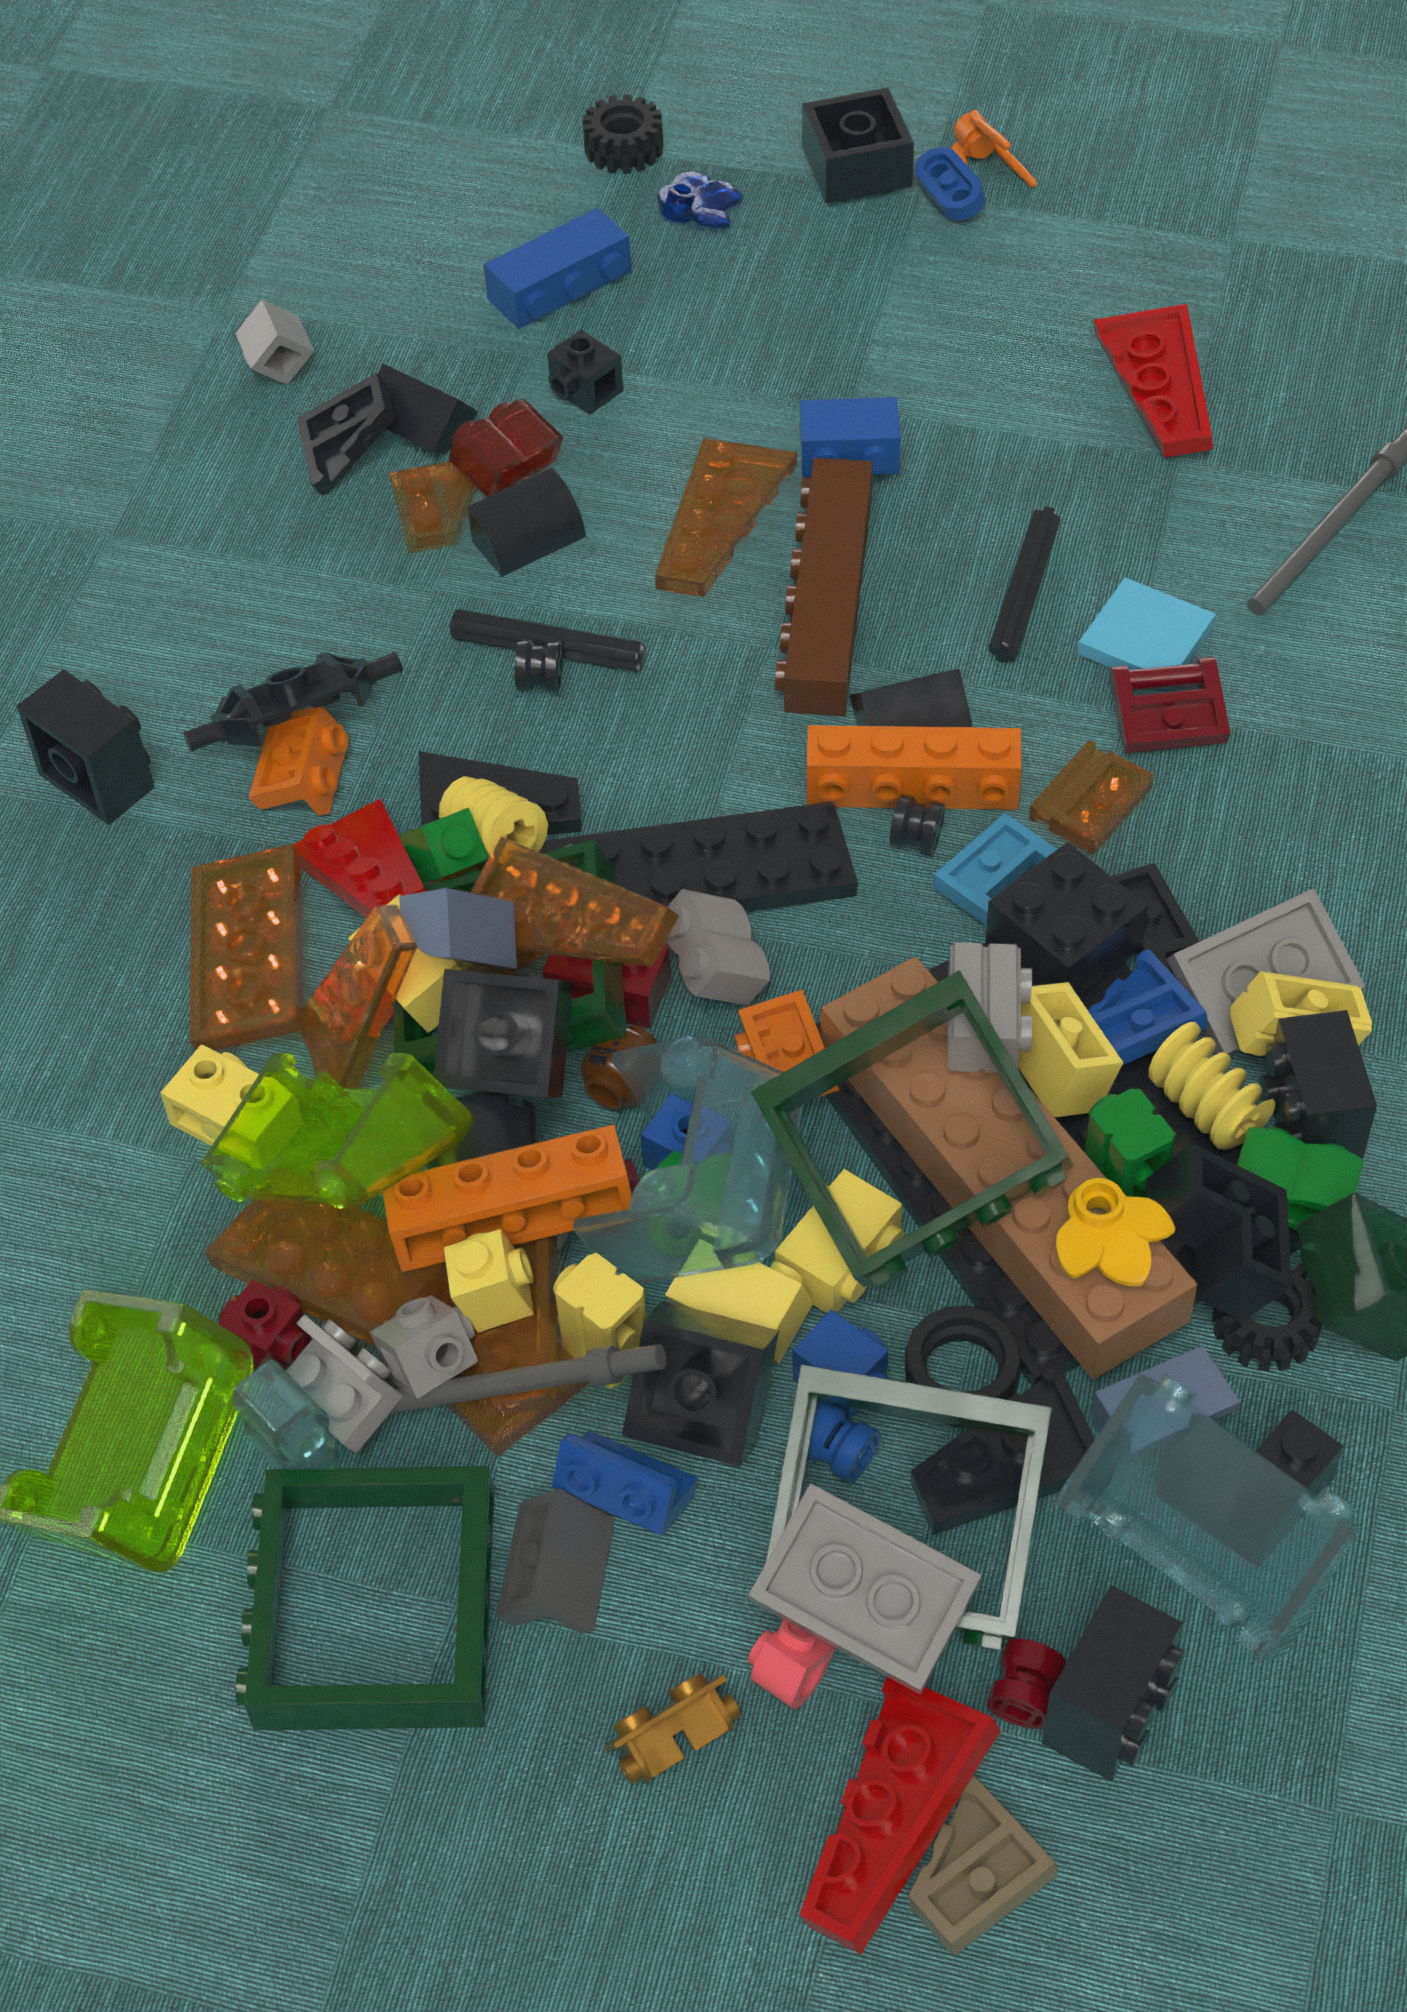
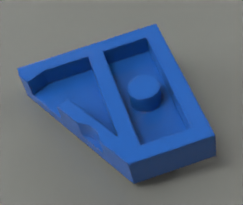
[1088,949,1207,1065]

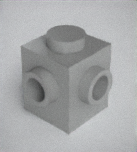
[235,299,314,385]
[370,1295,478,1399]

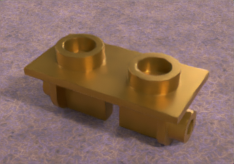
[603,1672,742,1785]

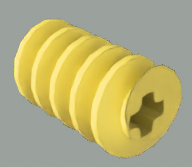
[439,776,548,864]
[1149,1022,1276,1150]

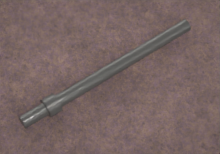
[1247,426,1407,615]
[389,1344,666,1414]

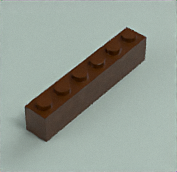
[775,458,873,717]

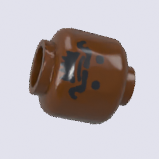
[580,1026,664,1110]

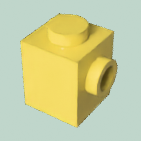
[444,1229,534,1333]

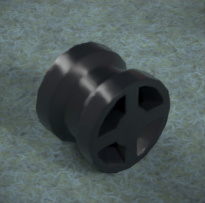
[515,639,562,692]
[889,794,945,855]

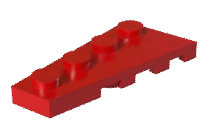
[1093,304,1213,458]
[289,798,426,920]
[799,1677,1001,1955]

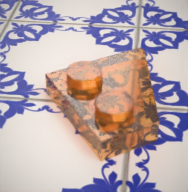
[389,456,483,554]

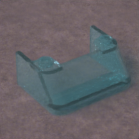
[573,1035,803,1284]

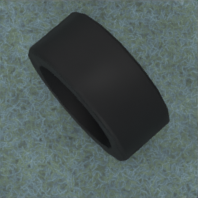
[905,1306,1021,1427]

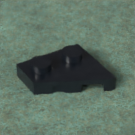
[297,373,395,496]

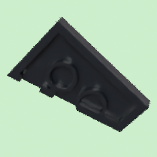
[419,751,582,835]
[910,1363,1107,1535]

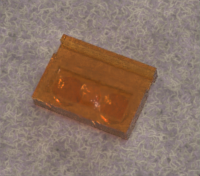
[1029,740,1154,855]

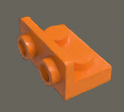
[248,707,349,816]
[734,990,839,1112]

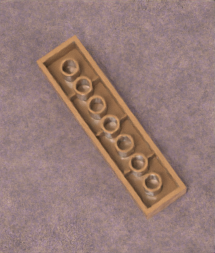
[821,956,1198,1380]

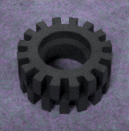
[582,94,664,174]
[1212,1263,1327,1372]

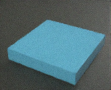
[1077,577,1216,692]

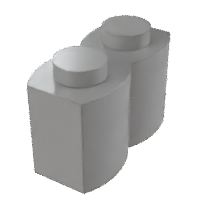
[662,889,770,1006]

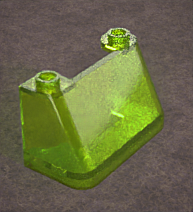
[200,1053,475,1209]
[0,1289,254,1573]

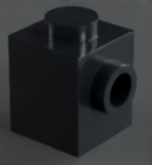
[547,329,623,415]

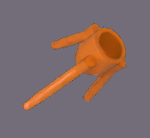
[951,110,1037,188]

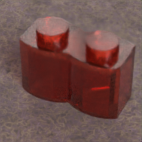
[448,399,564,497]

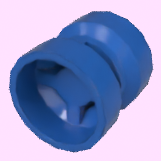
[809,1402,881,1485]

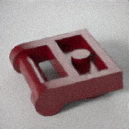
[1109,656,1231,754]

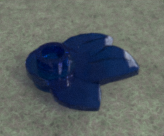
[657,171,744,228]

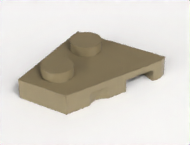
[908,1775,1057,1957]

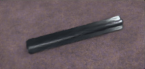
[988,506,1061,662]
[450,609,646,671]

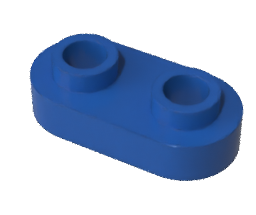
[915,147,985,220]

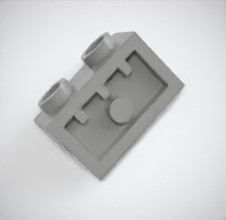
[276,1314,403,1454]

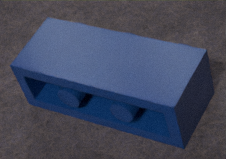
[484,207,631,329]

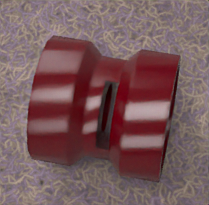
[986,1639,1067,1729]

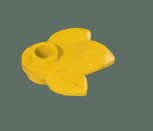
[1056,1178,1175,1286]

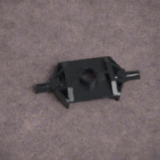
[183,651,403,753]

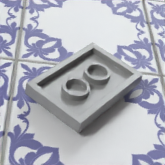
[1167,888,1366,1055]
[748,1483,982,1695]

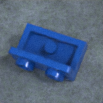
[552,1430,698,1536]

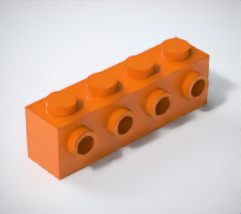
[807,725,1022,810]
[381,1124,636,1272]

